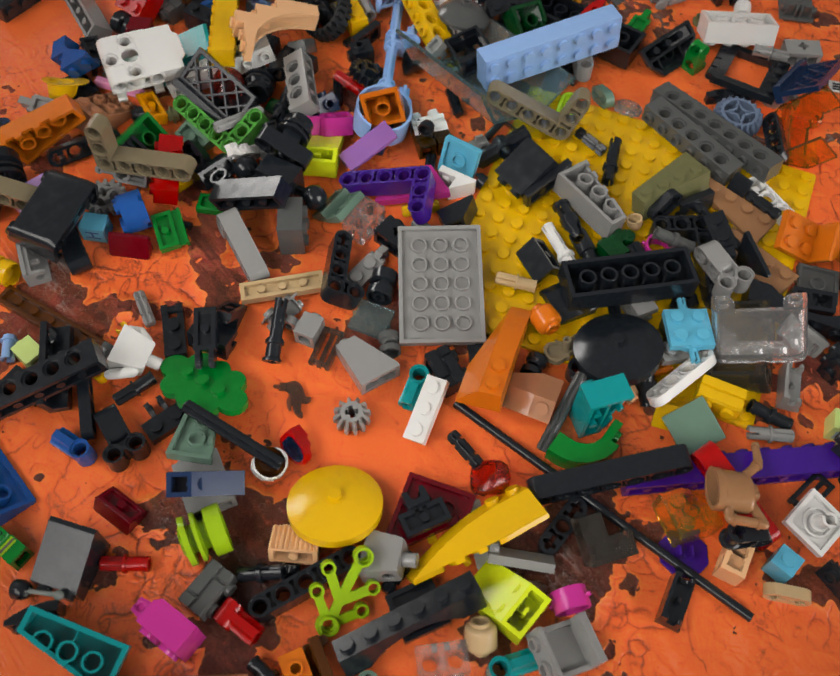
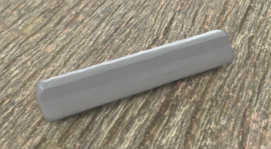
[213,105,264,133]

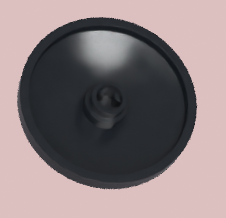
[573,313,664,386]

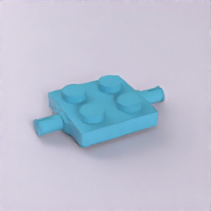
[661,297,716,364]

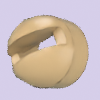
[626,213,643,231]

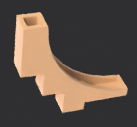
[229,0,319,62]

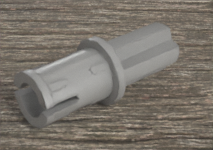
[752,44,790,62]
[746,425,795,443]

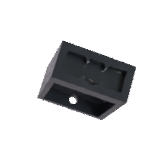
[444,25,490,78]

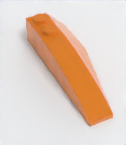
[456,306,532,413]

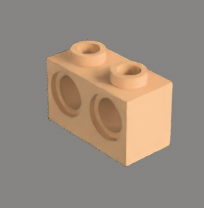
[712,546,755,586]

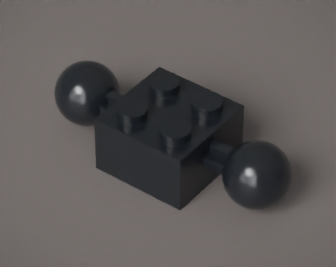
[234,154,327,211]

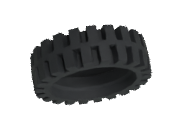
[306,0,352,43]

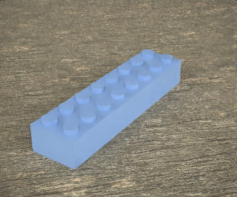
[477,4,623,92]

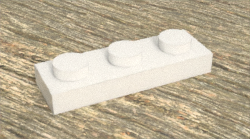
[403,374,450,446]

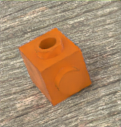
[277,646,313,676]

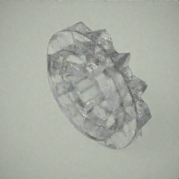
[613,99,643,118]

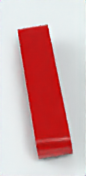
[690,440,782,552]

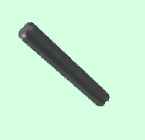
[537,371,587,453]

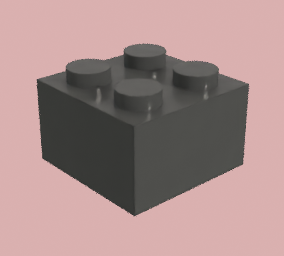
[277,197,310,255]

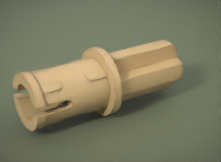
[495,272,538,293]

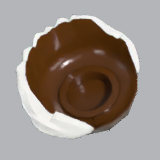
[251,447,289,482]

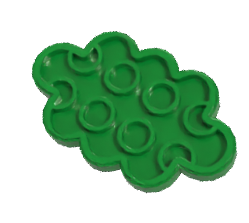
[160,353,249,416]

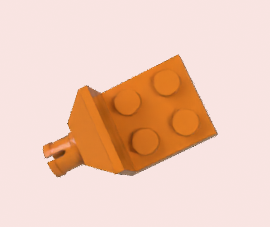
[774,209,840,264]

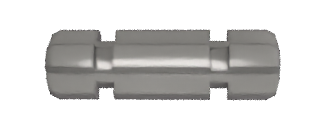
[133,290,156,328]

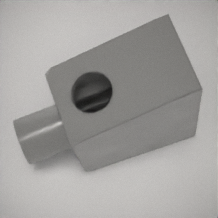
[359,530,419,583]

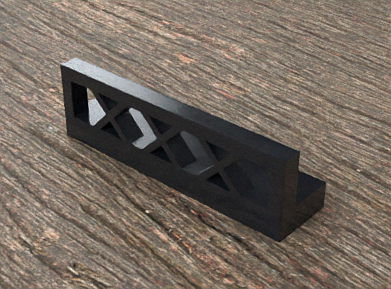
[36,321,74,413]

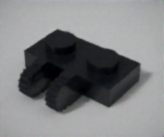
[141,395,184,445]

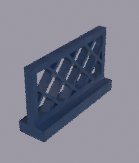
[772,59,840,104]

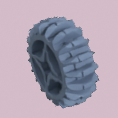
[713,96,763,137]

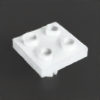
[781,488,840,558]

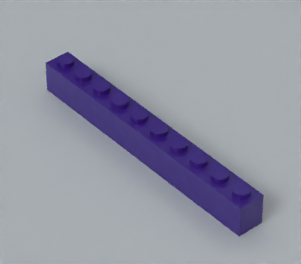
[620,442,840,497]

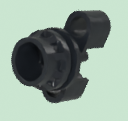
[237,58,286,104]
[254,112,313,172]

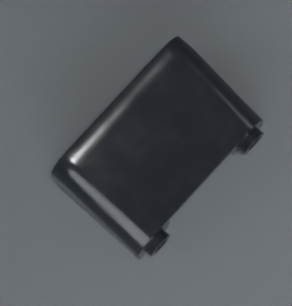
[7,169,99,264]

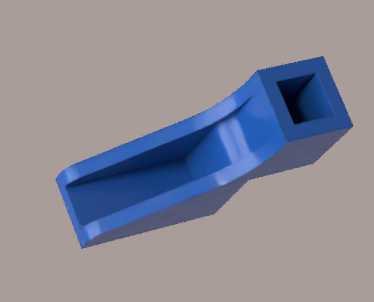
[51,35,100,78]

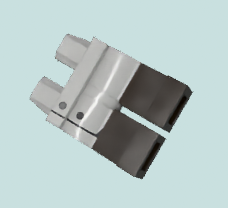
[410,109,453,160]

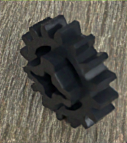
[349,58,384,87]

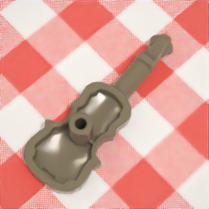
[544,334,576,365]

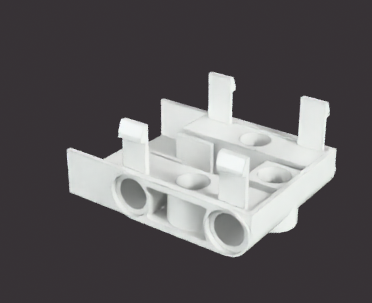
[96,24,185,103]

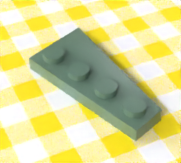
[165,413,219,465]

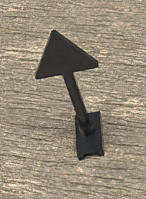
[674,188,771,278]

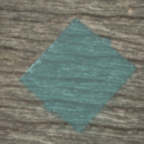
[347,299,395,339]

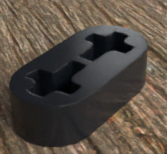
[183,140,211,169]
[647,188,683,221]

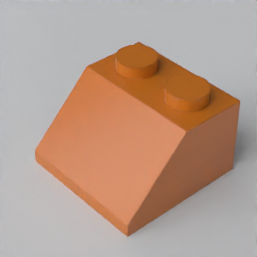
[359,86,406,129]

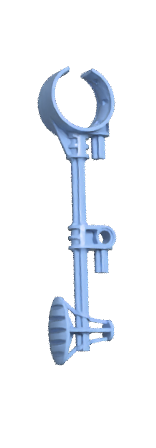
[353,0,421,146]

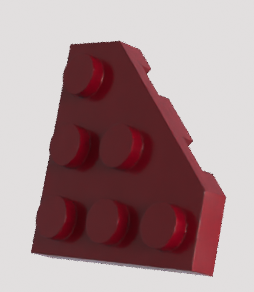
[386,472,477,547]

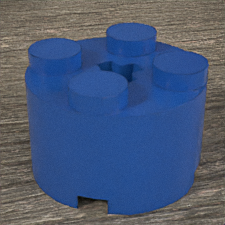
[111,189,153,234]

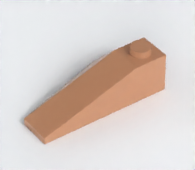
[502,372,564,424]

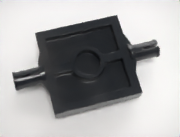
[385,578,452,645]

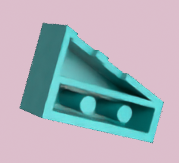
[569,373,635,438]

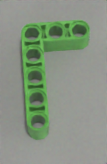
[173,95,269,161]

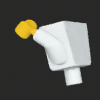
[93,322,164,384]

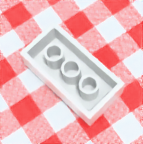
[697,10,779,47]

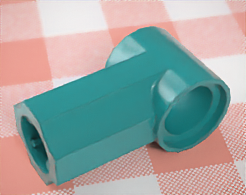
[398,364,429,411]
[485,648,539,676]

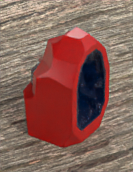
[279,424,312,465]

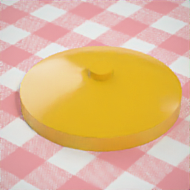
[286,465,383,548]

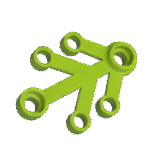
[309,545,381,637]

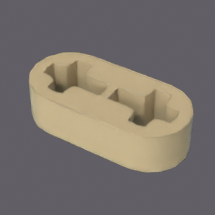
[762,582,812,606]

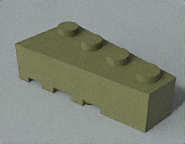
[632,152,711,221]

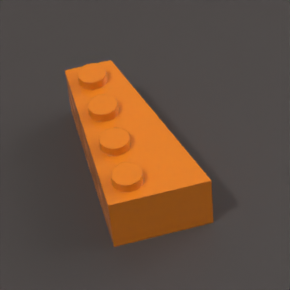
[0,94,86,165]

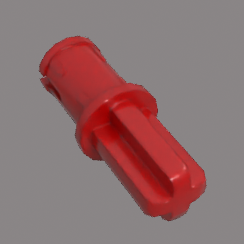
[333,70,365,96]
[99,554,151,574]

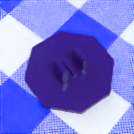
[658,529,709,578]

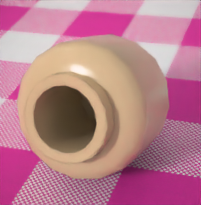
[464,616,498,658]

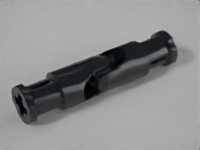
[552,199,598,259]

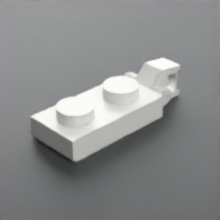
[224,142,260,160]

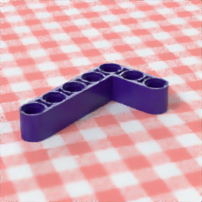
[339,166,436,225]

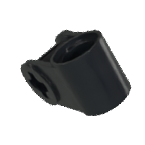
[718,517,773,550]

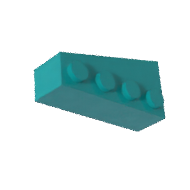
[16,605,132,676]

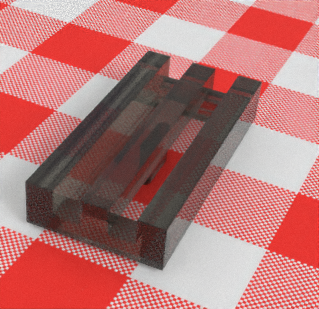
[308,326,345,371]

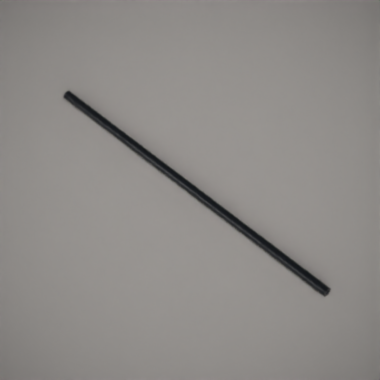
[453,402,754,622]

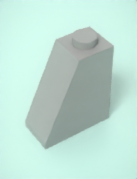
[336,335,400,395]

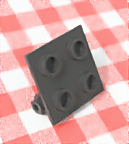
[778,0,817,24]

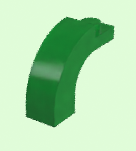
[545,419,623,469]

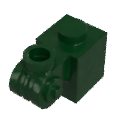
[595,228,636,257]

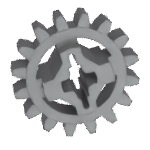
[88,178,127,216]

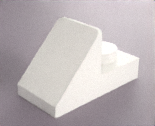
[438,165,476,200]

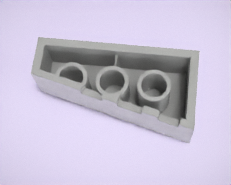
[553,159,627,238]

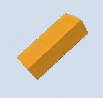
[135,91,168,125]

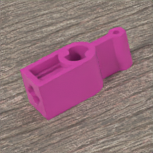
[307,111,354,137]

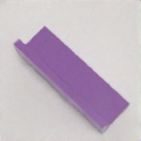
[338,121,398,171]

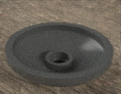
[438,0,490,31]

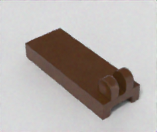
[302,635,334,676]

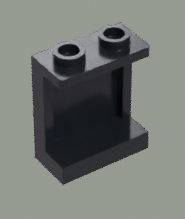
[495,136,558,199]

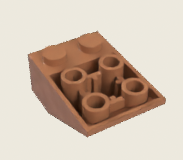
[73,91,134,132]

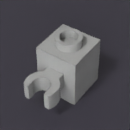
[285,311,326,349]

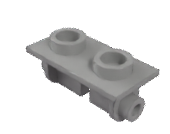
[261,293,304,331]

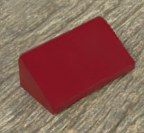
[108,231,154,260]
[93,486,148,535]

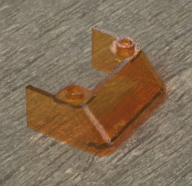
[772,85,840,169]

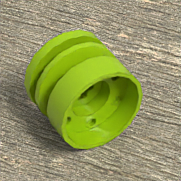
[176,502,234,567]

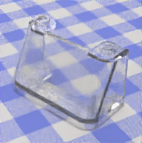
[711,292,808,363]

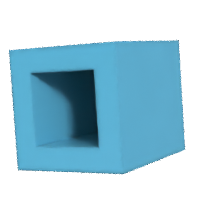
[78,212,113,243]
[761,544,805,584]

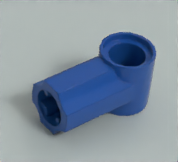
[50,427,98,467]

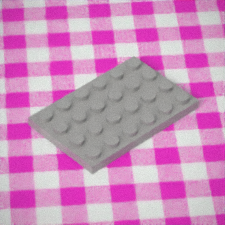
[398,225,486,346]

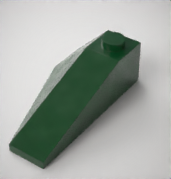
[502,0,547,37]

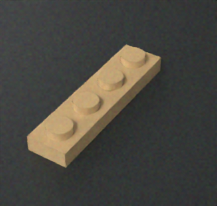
[239,270,323,305]

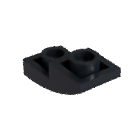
[3,600,66,635]

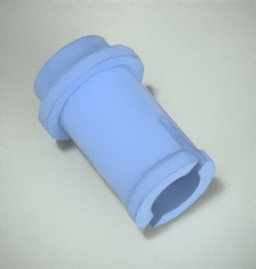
[0,333,19,363]

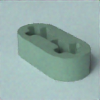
[591,84,615,109]

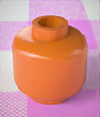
[529,303,562,335]

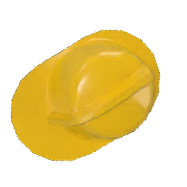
[41,77,90,99]

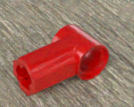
[212,597,265,647]

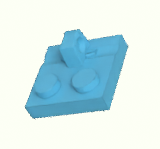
[437,134,483,178]

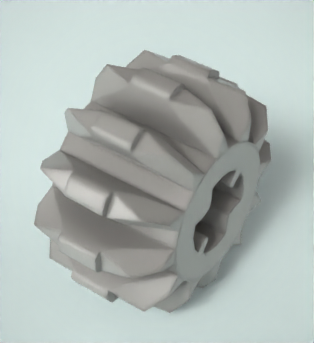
[333,396,371,436]

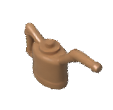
[705,441,769,530]

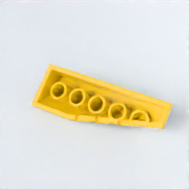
[406,484,550,585]

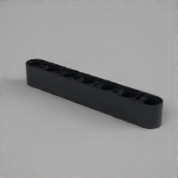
[526,444,694,505]

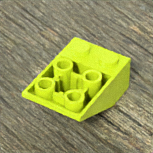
[303,135,344,178]
[474,560,551,646]

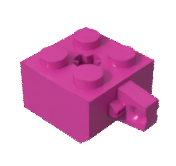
[131,597,206,663]

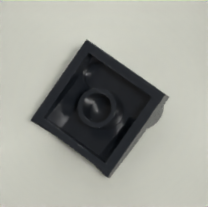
[539,282,597,325]

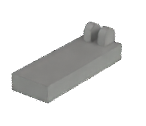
[487,541,556,574]

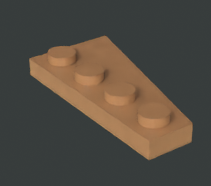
[709,178,777,244]
[731,227,799,295]

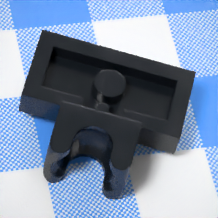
[398,485,452,540]

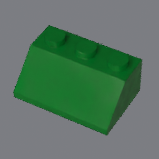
[116,111,168,150]

